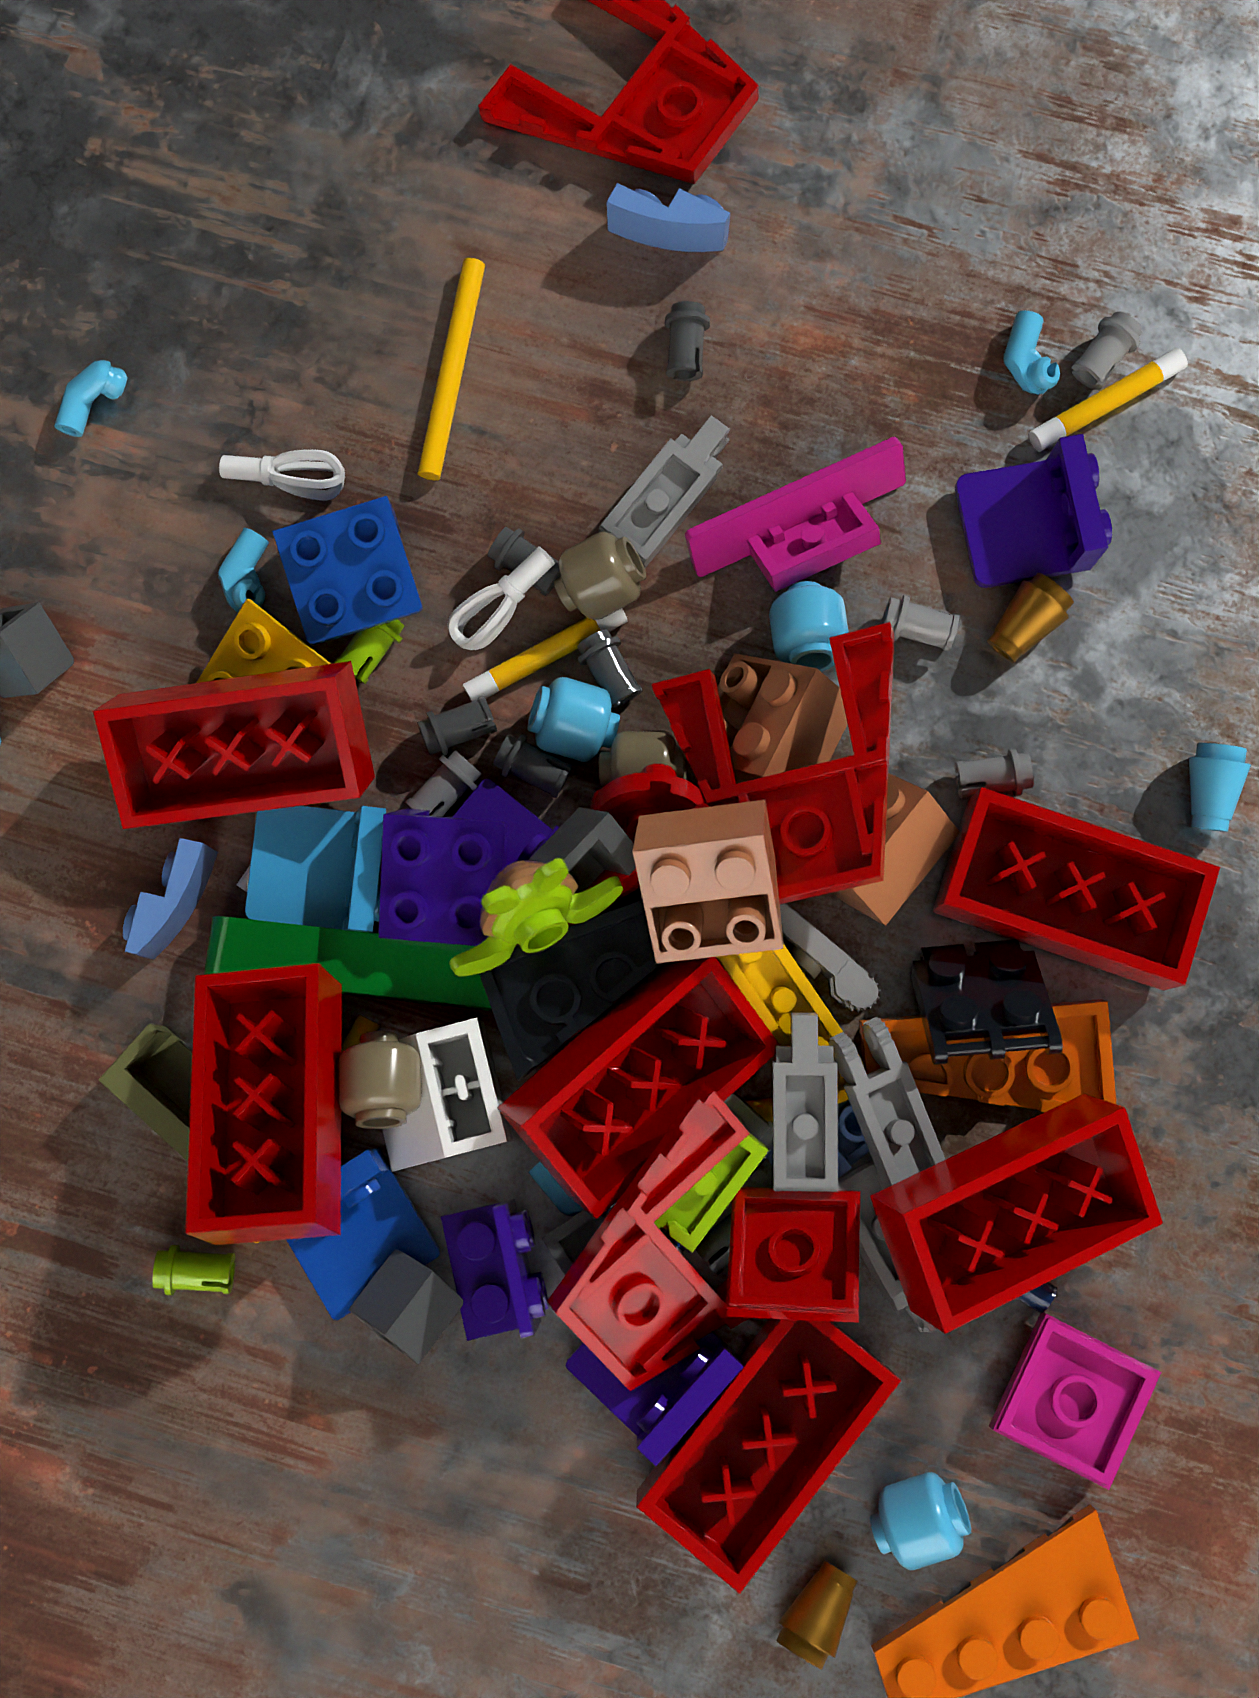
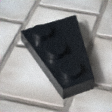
[479,899,667,1081]

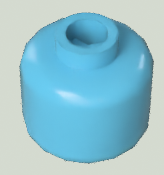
[769,581,849,672]
[528,677,620,762]
[870,1472,971,1570]

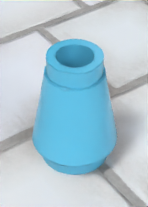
[1189,743,1251,832]

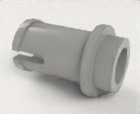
[1071,312,1142,390]
[881,595,960,651]
[955,748,1034,800]
[406,750,481,817]

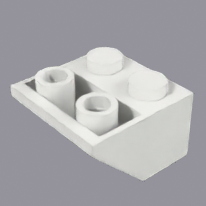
[382,1018,513,1172]

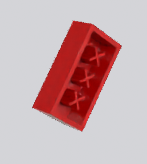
[93,661,375,829]
[932,787,1221,991]
[497,957,781,1219]
[186,963,342,1245]
[870,1094,1163,1334]
[636,1319,901,1594]

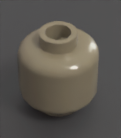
[554,532,646,620]
[599,730,687,788]
[338,1031,422,1129]

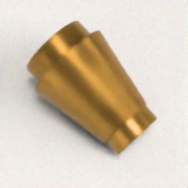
[987,573,1074,663]
[776,1561,858,1670]

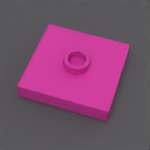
[989,1313,1161,1490]

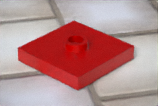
[726,1187,860,1323]

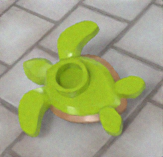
[449,858,623,976]

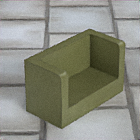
[98,1023,192,1161]

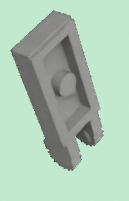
[780,903,881,1012]
[828,1017,946,1189]

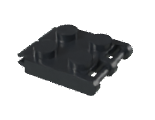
[911,940,1063,1065]

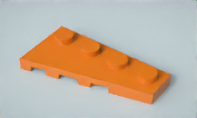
[859,999,1117,1112]
[871,1505,1139,1698]

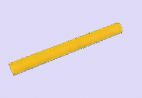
[418,258,485,481]

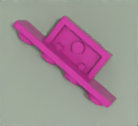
[685,437,906,592]

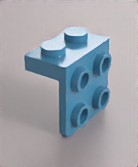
[245,806,386,933]

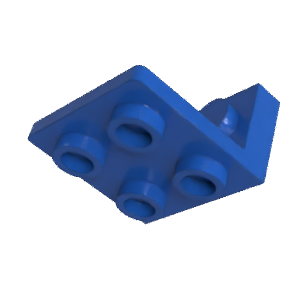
[272,496,423,645]
[286,1148,440,1320]

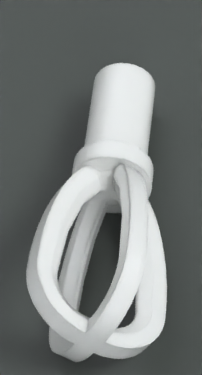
[219,450,345,501]
[447,546,555,650]

